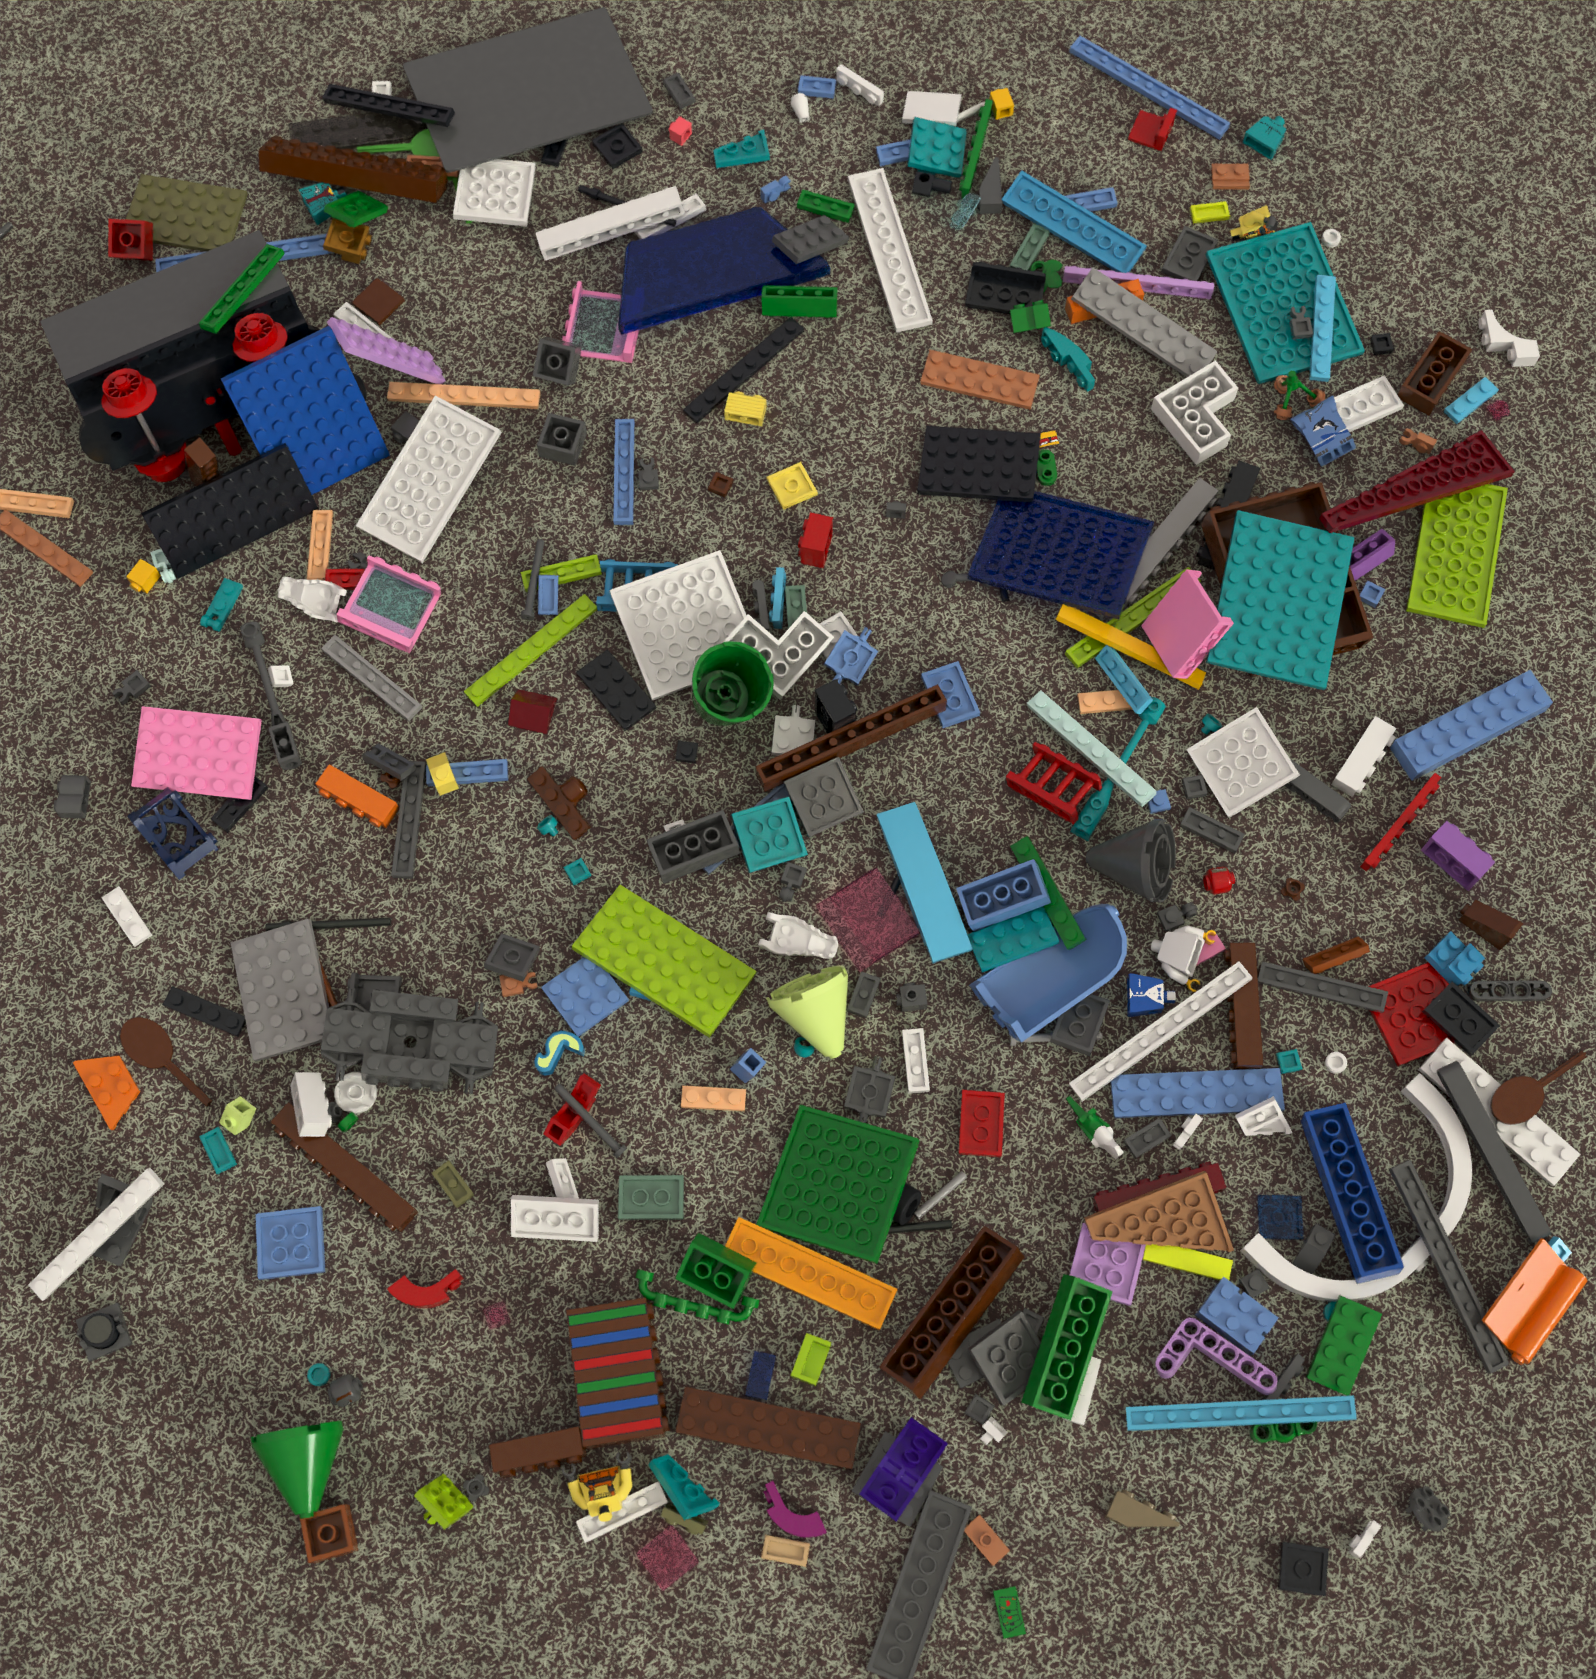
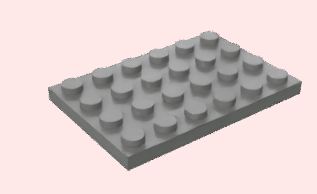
[231,919,329,1061]

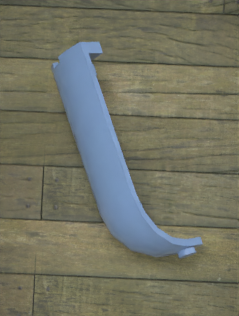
[969,904,1127,1042]

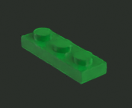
[797,190,855,223]

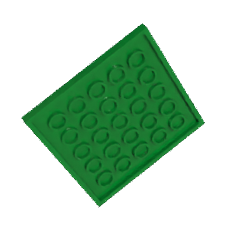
[756,1105,920,1264]

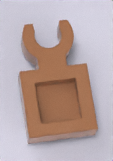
[499,972,538,997]

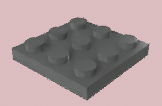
[783,757,864,837]
[967,1310,1041,1406]
[851,1431,943,1527]

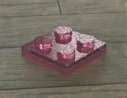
[636,1525,699,1591]

